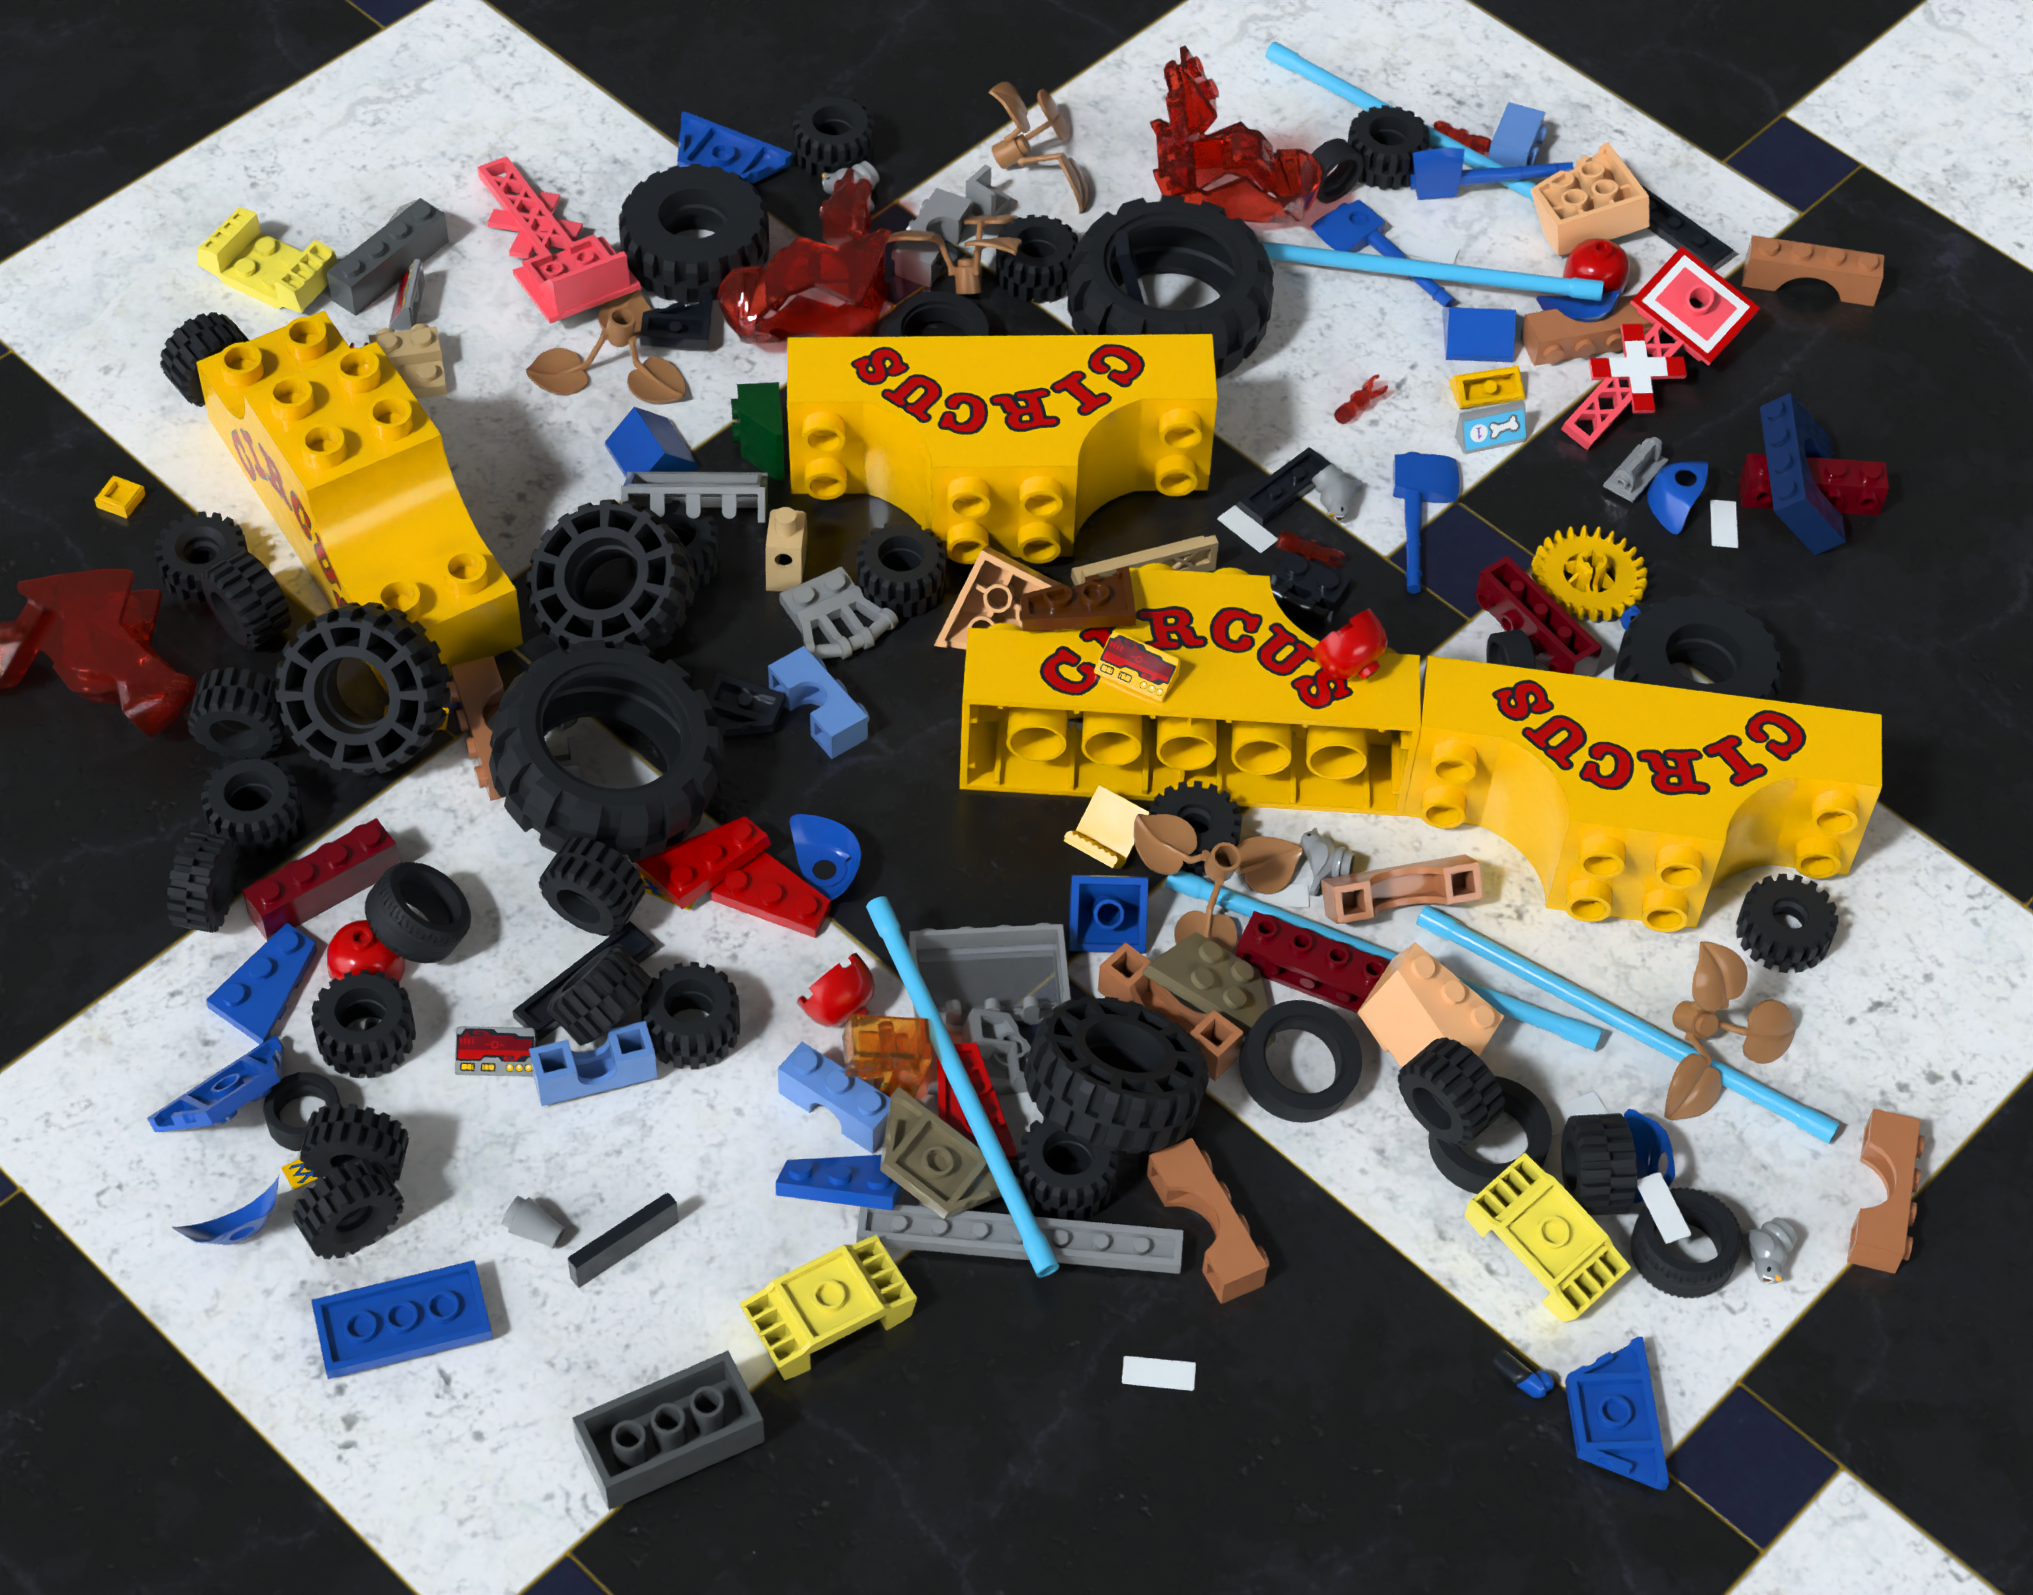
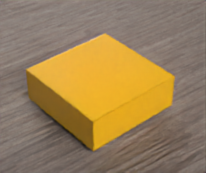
[95,475,146,519]

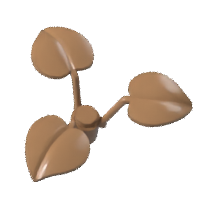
[989,82,1090,213]
[877,214,1022,294]
[526,290,686,403]
[1133,813,1303,953]
[1664,942,1795,1120]

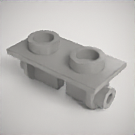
[1603,437,1668,503]

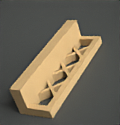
[1071,535,1219,586]

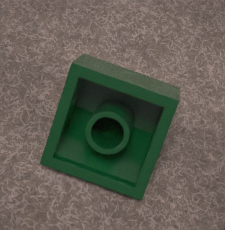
[731,382,785,481]

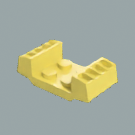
[197,207,338,313]
[1465,1152,1631,1322]
[739,1234,917,1380]

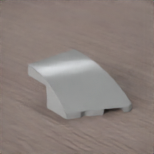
[921,1008,1031,1095]

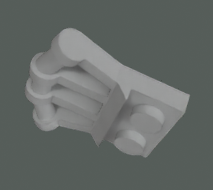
[779,566,899,659]

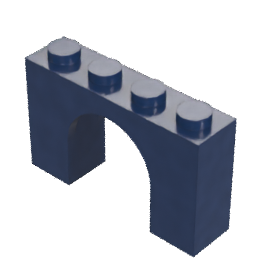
[1760,393,1846,555]

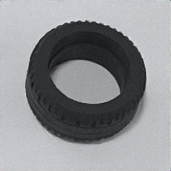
[364,862,471,964]
[1630,1187,1742,1299]

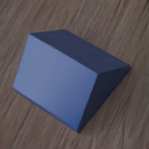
[1442,307,1516,362]
[605,406,698,478]
[1069,875,1148,953]

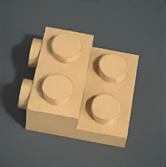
[369,323,447,399]

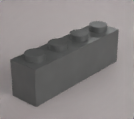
[327,198,449,316]

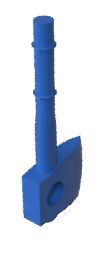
[1410,148,1574,200]
[1311,199,1455,307]
[1393,452,1459,594]

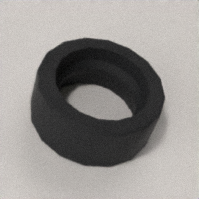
[1301,138,1364,203]
[1486,629,1537,670]
[263,1072,341,1151]

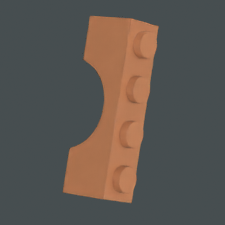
[1742,235,1884,306]
[1520,294,1663,366]
[447,656,504,801]
[1321,854,1483,924]
[1098,942,1244,1081]
[1847,1108,1925,1274]
[1147,1138,1269,1304]

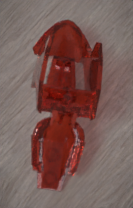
[1150,45,1323,223]
[717,168,891,344]
[0,569,197,738]

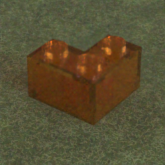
[842,1014,932,1099]

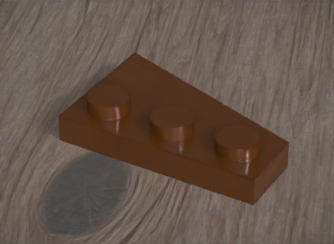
[1020,566,1136,631]

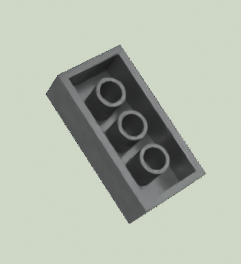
[572,1351,764,1510]

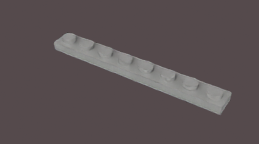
[856,1204,1183,1274]

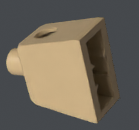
[766,507,808,592]

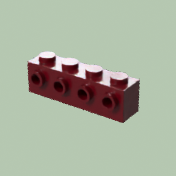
[1739,454,1889,516]
[1475,555,1602,677]
[242,818,400,941]
[1236,911,1390,1014]

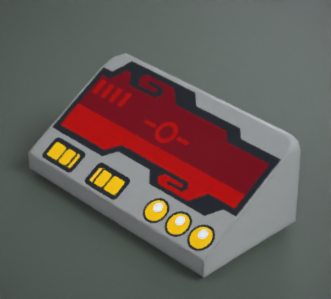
[389,259,425,331]
[455,1026,538,1077]

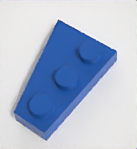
[206,923,317,1044]
[775,1155,903,1211]

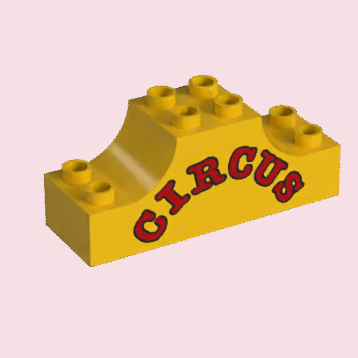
[196,311,523,696]
[787,334,1218,564]
[959,563,1421,816]
[1403,655,1882,932]

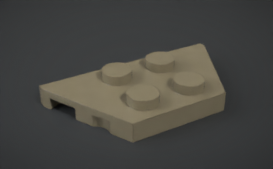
[1142,932,1276,1049]
[880,1087,1020,1219]

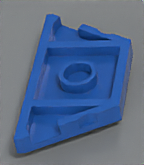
[677,111,793,184]
[147,1035,285,1132]
[1565,1337,1669,1490]

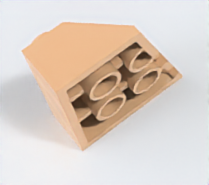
[1531,142,1649,256]
[934,546,1061,650]
[1357,942,1504,1068]

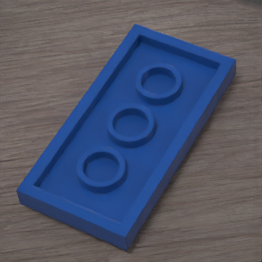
[311,1260,493,1379]

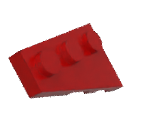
[635,816,771,910]
[711,850,831,938]
[937,1043,1018,1160]

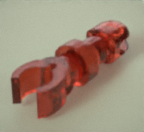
[1433,120,1492,155]
[1334,374,1388,424]
[1276,530,1345,567]

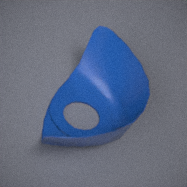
[1536,286,1625,323]
[1647,461,1708,535]
[789,814,861,900]
[1623,1109,1675,1204]
[172,1175,279,1245]

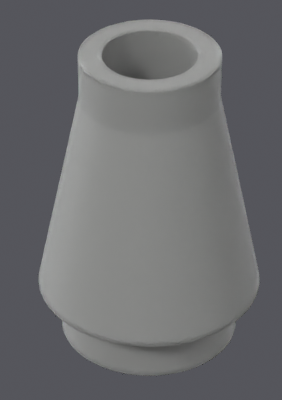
[502,1196,566,1249]

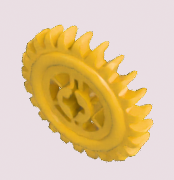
[1531,525,1648,622]

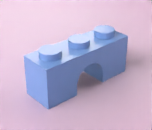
[768,646,869,759]
[529,1021,657,1106]
[778,1041,890,1154]

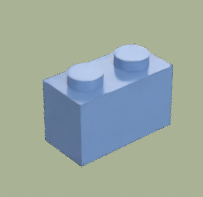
[1488,102,1548,167]

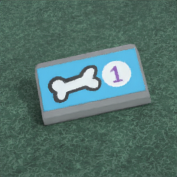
[1455,400,1527,454]

